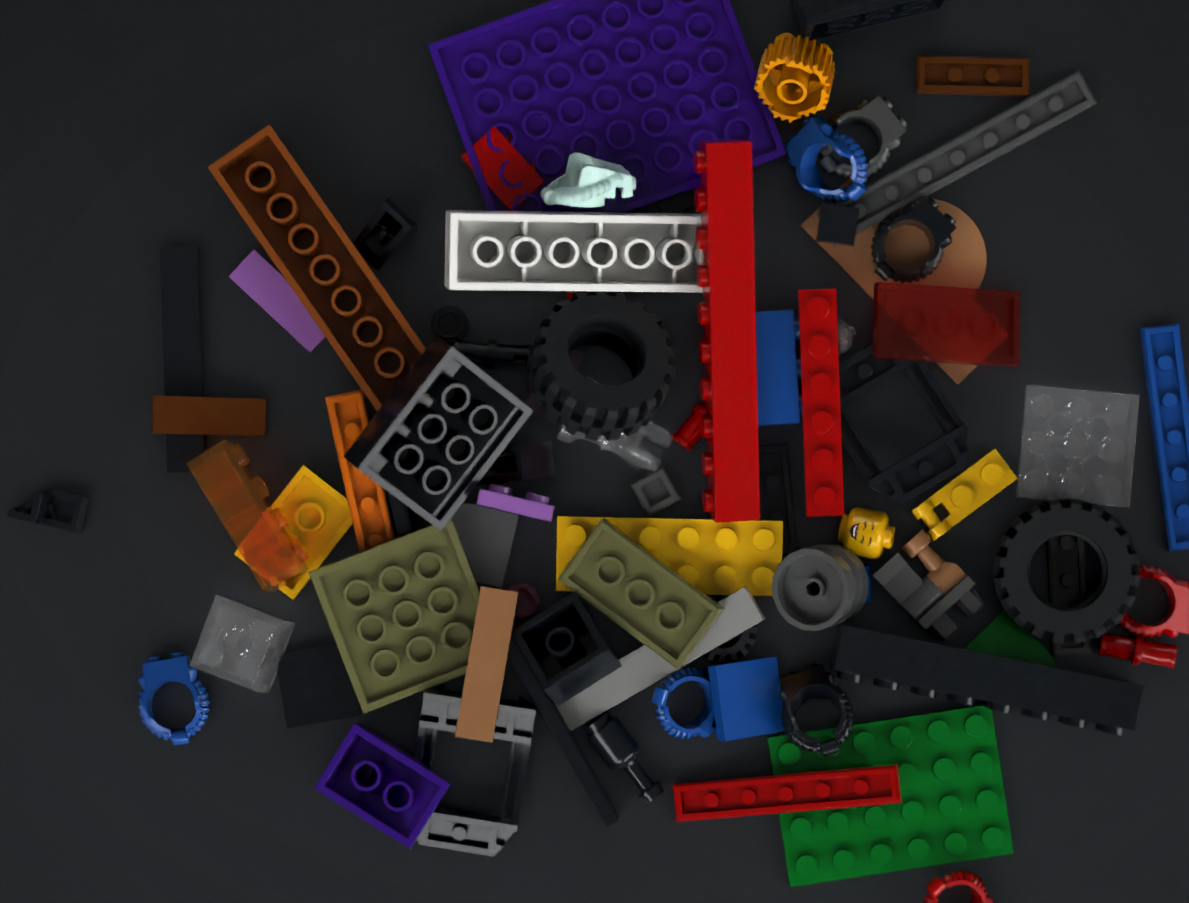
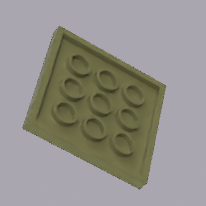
[309,519,480,714]

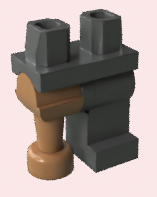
[872,529,984,641]

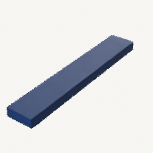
[1140,324,1189,551]

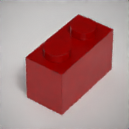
[461,126,545,211]

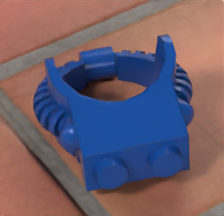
[784,116,868,202]
[137,652,210,746]
[651,667,717,739]

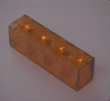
[186,439,309,593]

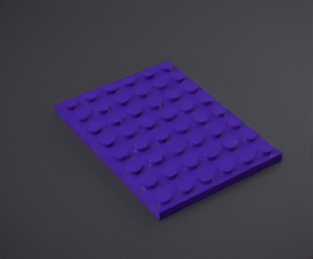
[428,0,787,213]

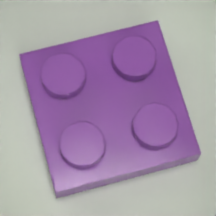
[476,484,555,522]

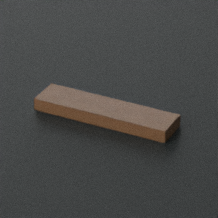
[455,586,518,743]

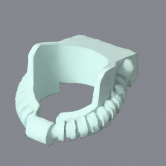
[540,152,636,207]

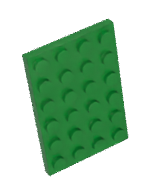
[767,704,1014,887]

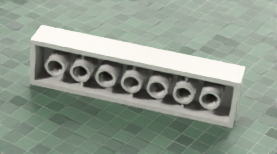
[444,210,703,293]

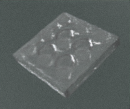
[1016,385,1140,508]

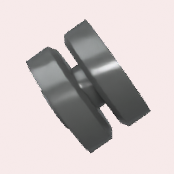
[772,543,868,631]

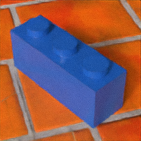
[756,310,803,427]

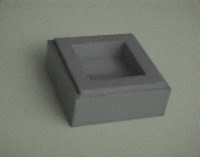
[630,466,681,517]

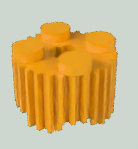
[754,33,835,123]

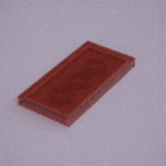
[873,282,1020,368]

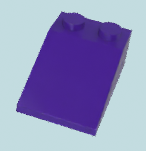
[314,723,451,849]

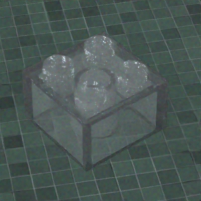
[189,595,296,693]

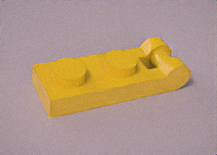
[911,448,1018,541]

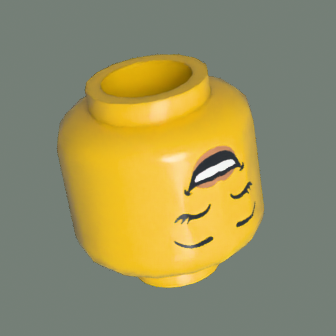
[838,507,895,559]

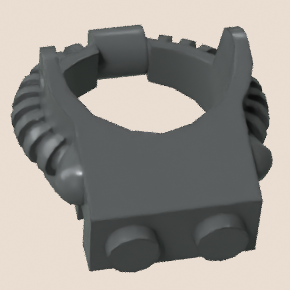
[819,96,907,179]

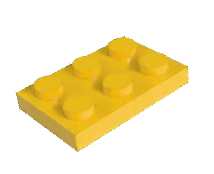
[234,465,353,600]

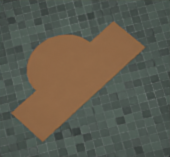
[800,177,1008,385]

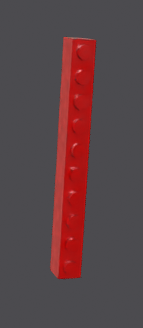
[694,139,760,523]

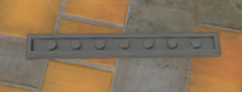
[816,71,1097,247]

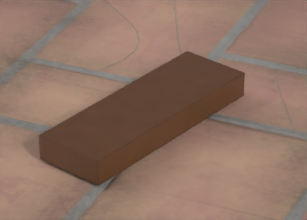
[916,55,1030,97]
[151,396,266,437]

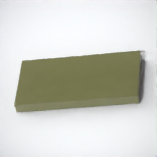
[558,518,725,670]

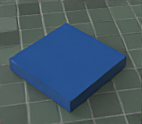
[708,656,785,742]

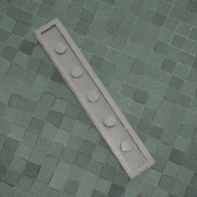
[553,586,765,731]

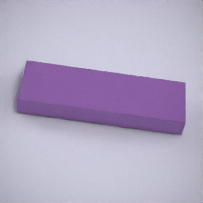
[228,250,326,353]

